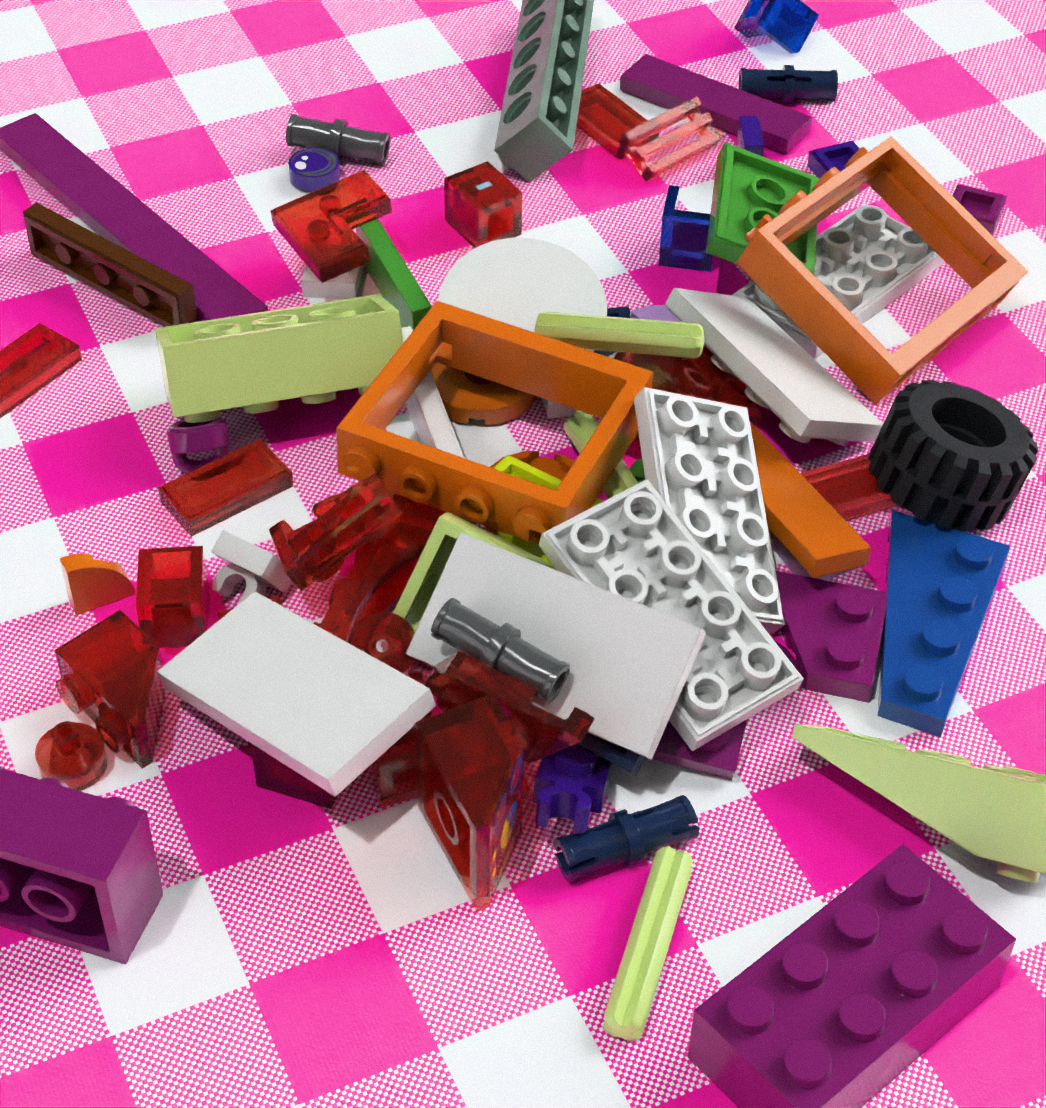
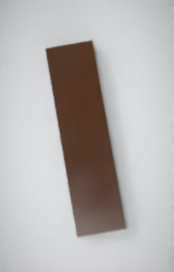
[23,202,198,327]

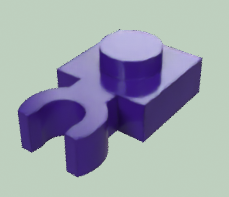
[532,746,612,834]

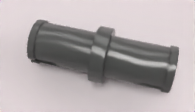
[286,114,391,165]
[431,598,570,703]

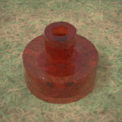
[348,612,415,673]
[35,721,108,791]

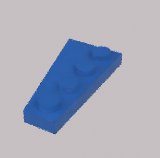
[877,510,1010,737]

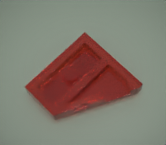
[268,473,403,592]
[423,651,595,764]

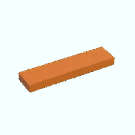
[750,421,871,578]

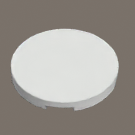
[438,237,607,352]

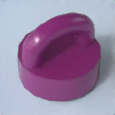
[167,417,230,475]

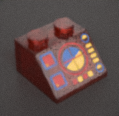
[415,694,530,912]

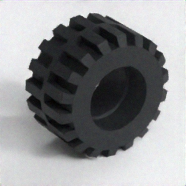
[868,380,1038,532]

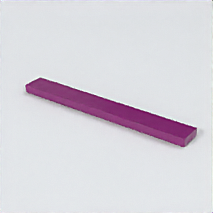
[0,113,268,322]

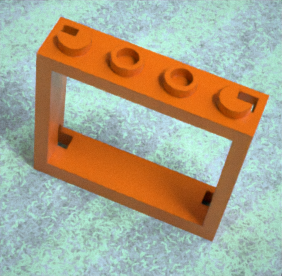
[736,136,1029,405]
[336,301,654,545]

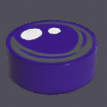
[288,147,340,192]

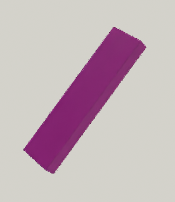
[620,54,812,154]

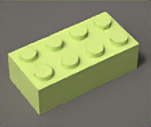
[154,294,403,423]

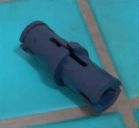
[738,65,838,104]
[553,795,699,882]

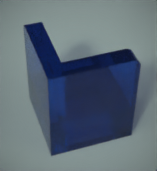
[734,0,819,54]
[658,185,714,272]

